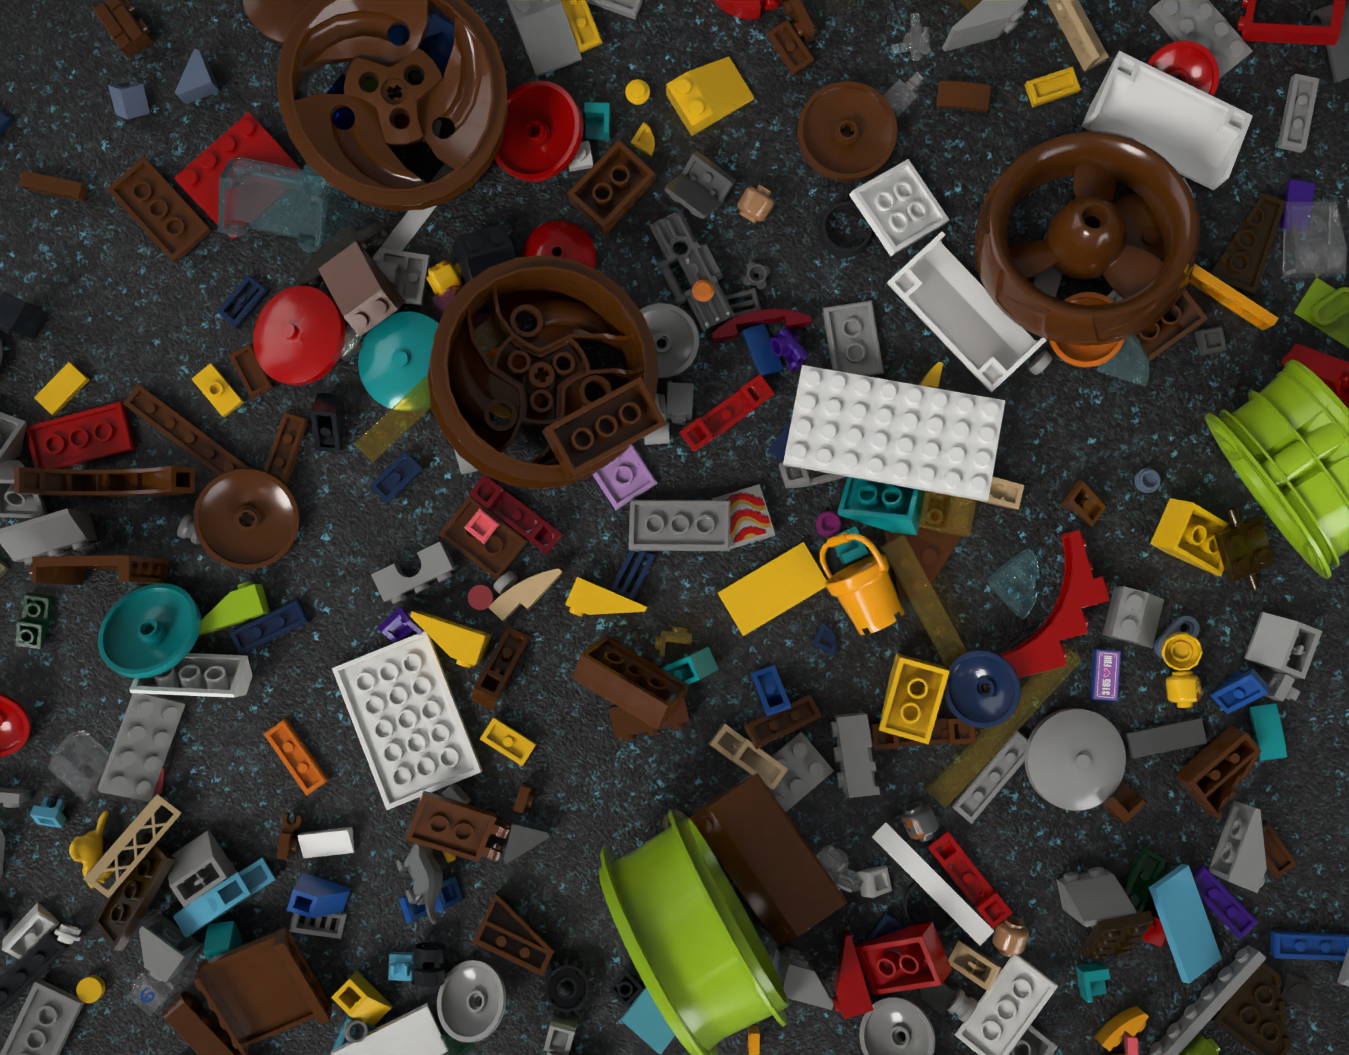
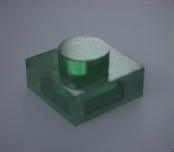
[440,1032,476,1055]

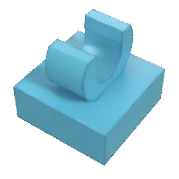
[30,797,66,828]
[388,952,416,981]

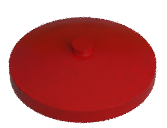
[494,81,583,182]
[253,286,346,386]

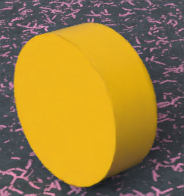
[76,975,106,1003]

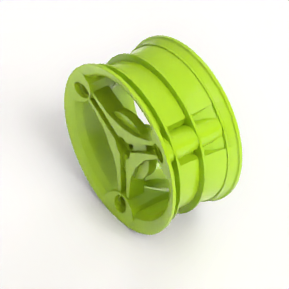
[1205,359,1349,579]

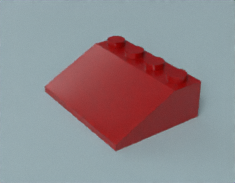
[174,112,306,240]

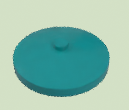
[358,312,439,412]
[98,584,201,679]

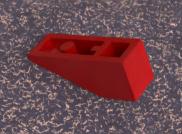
[832,929,874,1019]

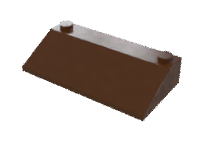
[690,772,847,946]

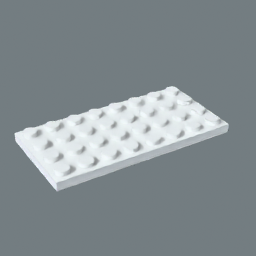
[783,365,1005,502]

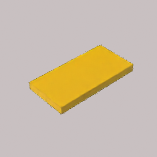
[718,542,827,636]

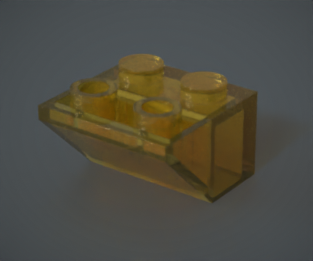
[919,491,976,537]

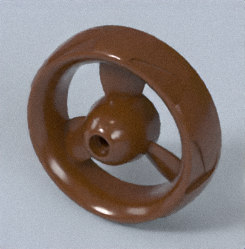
[974,130,1200,346]

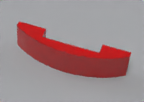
[679,374,775,452]
[927,831,1012,929]

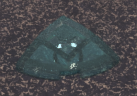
[1097,335,1149,386]
[987,548,1040,619]

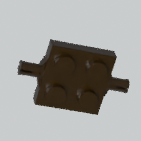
[1214,507,1275,590]

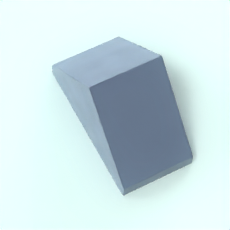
[174,48,220,104]

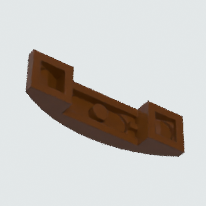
[871,717,976,750]

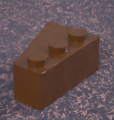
[472,892,554,976]

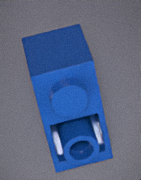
[287,872,351,918]

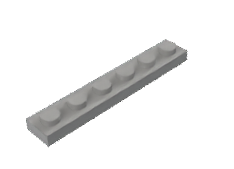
[1147,945,1266,1055]

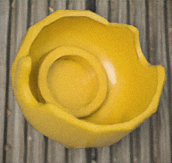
[1161,632,1203,671]

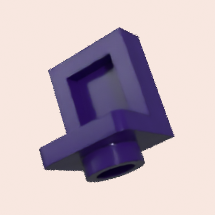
[378,606,424,643]

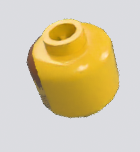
[426,259,463,297]
[1166,671,1202,708]

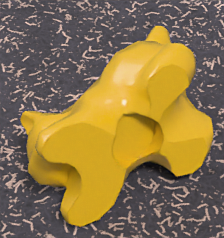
[69,811,115,889]

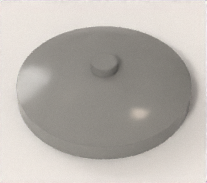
[1024,708,1126,811]

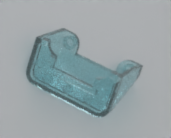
[218,158,331,253]

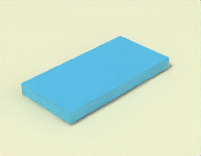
[1149,864,1222,984]

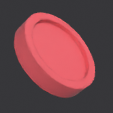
[468,585,493,610]

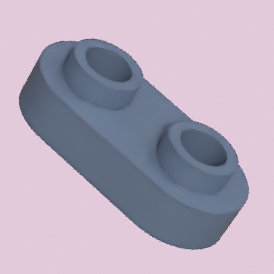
[1154,616,1200,659]

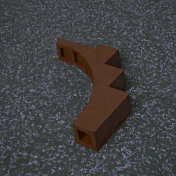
[14,466,195,498]

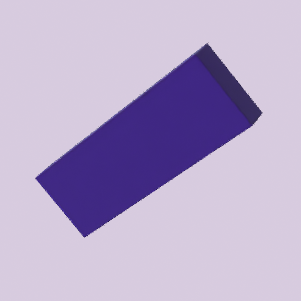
[1192,865,1258,940]

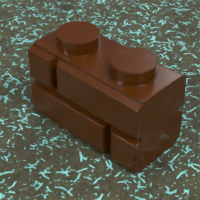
[93,0,153,58]

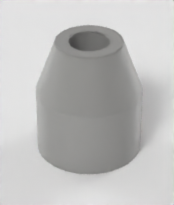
[344,1020,368,1043]

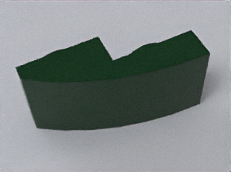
[15,592,54,649]

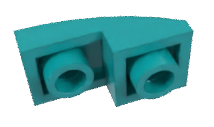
[1248,704,1287,761]

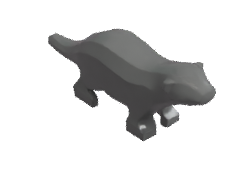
[396,843,443,924]

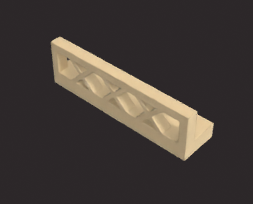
[1046,0,1109,72]
[84,793,182,898]

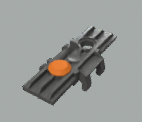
[649,210,734,331]

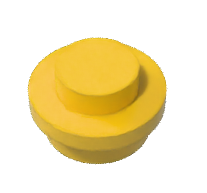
[625,79,650,105]

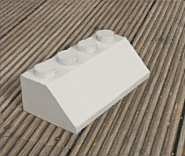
[129,653,253,698]

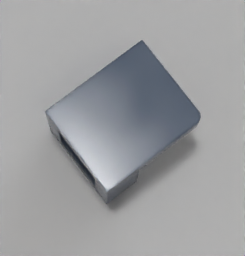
[108,80,150,119]

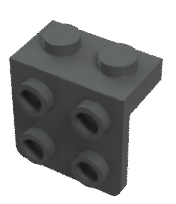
[664,151,736,219]

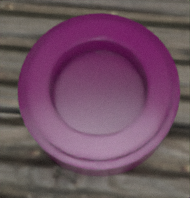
[815,511,841,537]

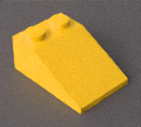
[666,57,754,136]
[1150,498,1229,577]
[410,611,492,668]
[879,653,950,744]

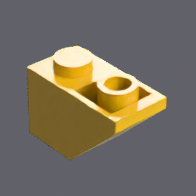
[331,971,393,1027]

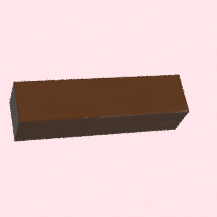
[18,171,89,202]

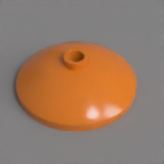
[1049,292,1125,367]

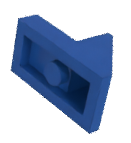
[751,665,791,716]
[1210,669,1270,714]

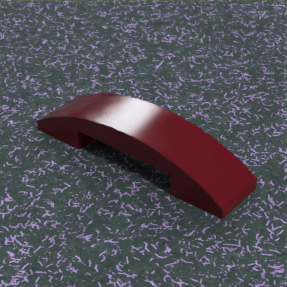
[711,309,812,343]
[469,475,563,555]

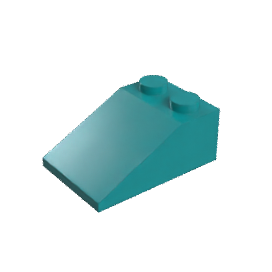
[837,477,927,535]

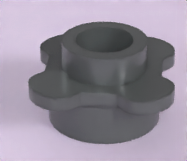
[743,262,770,290]

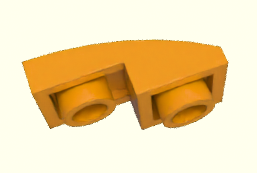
[1094,1006,1149,1051]

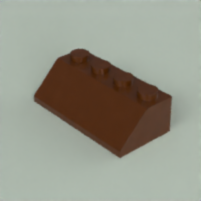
[572,636,690,730]

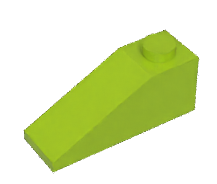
[199,581,271,636]

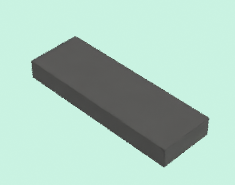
[1125,718,1207,759]

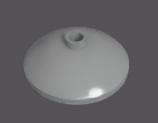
[640,303,699,379]
[437,960,506,1042]
[859,997,935,1055]

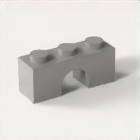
[371,542,457,604]

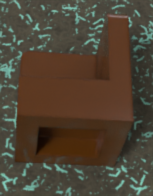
[1102,781,1147,824]

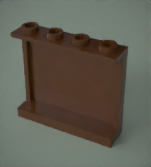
[29,555,169,585]
[194,927,332,1055]

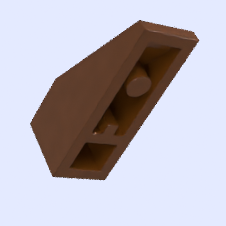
[471,626,530,711]

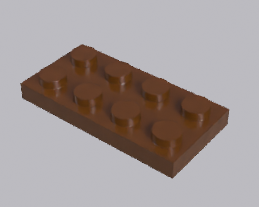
[107,156,212,263]

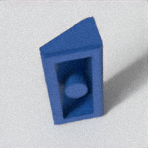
[741,324,784,377]

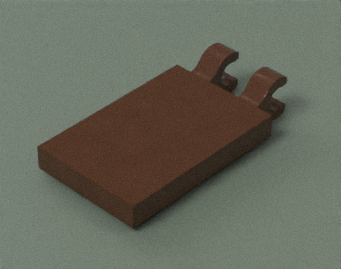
[405,790,511,862]

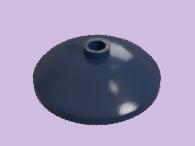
[944,650,1021,728]

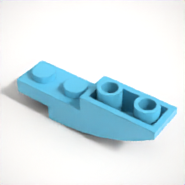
[173,858,277,938]

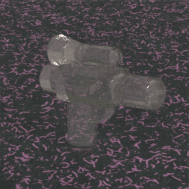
[891,13,931,61]

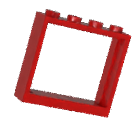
[1238,0,1346,46]

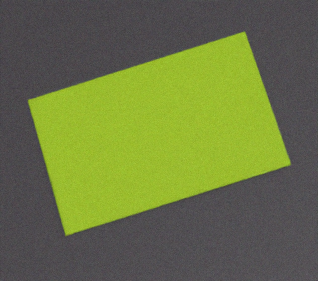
[1294,277,1349,348]

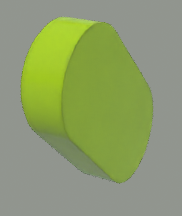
[1309,287,1349,327]

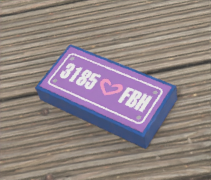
[1090,649,1121,702]

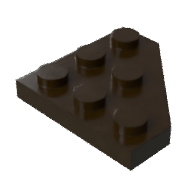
[1211,962,1291,1055]

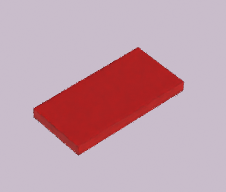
[26,401,136,469]

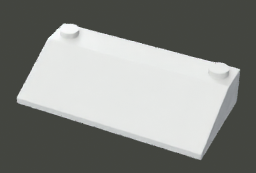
[1081,51,1253,190]
[887,232,1047,392]

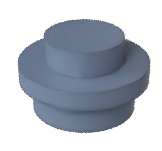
[1134,468,1160,493]

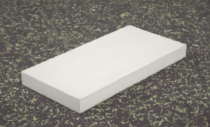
[955,955,1058,1055]
[331,1003,448,1055]

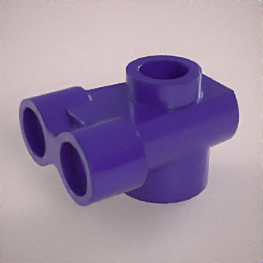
[770,327,809,371]

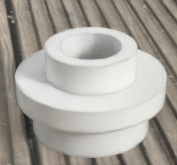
[54,924,81,945]

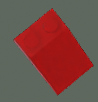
[855,922,952,995]

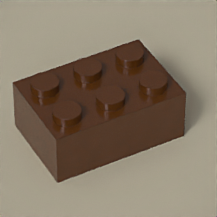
[567,140,656,235]

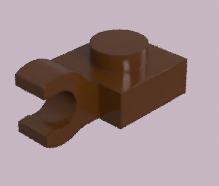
[276,812,304,860]

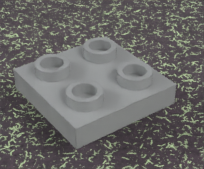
[375,248,431,306]

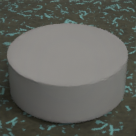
[1028,350,1052,375]
[494,571,518,595]

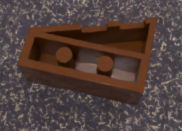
[1175,726,1262,820]

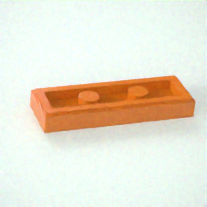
[264,718,329,796]

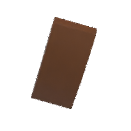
[936,81,992,112]

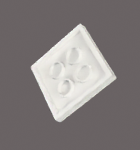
[849,159,949,256]

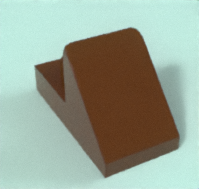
[1059,480,1106,527]

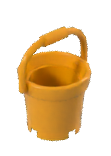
[820,532,905,635]

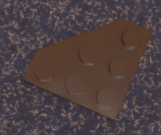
[882,511,962,601]

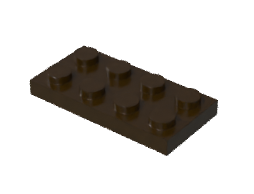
[93,833,175,951]
[1080,911,1154,962]

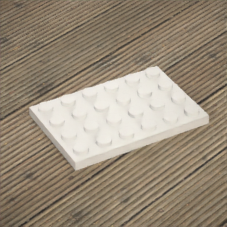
[332,631,483,810]

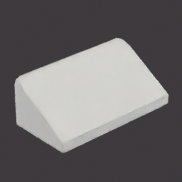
[298,827,355,858]
[2,903,59,959]

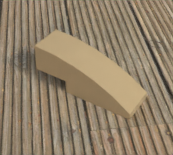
[488,568,564,621]
[708,724,788,790]

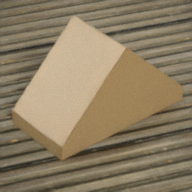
[948,940,1001,991]

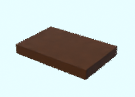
[438,495,529,580]

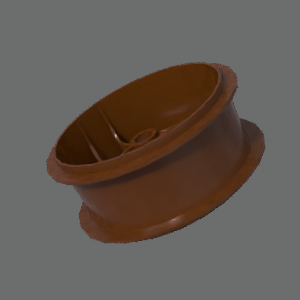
[277,0,508,211]
[427,255,659,489]

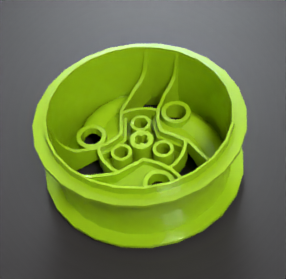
[598,809,789,1055]

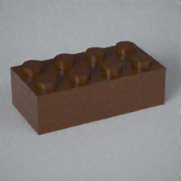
[542,376,666,479]

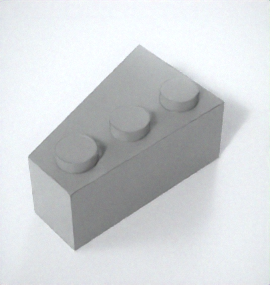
[831,712,880,798]

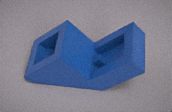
[399,876,463,923]

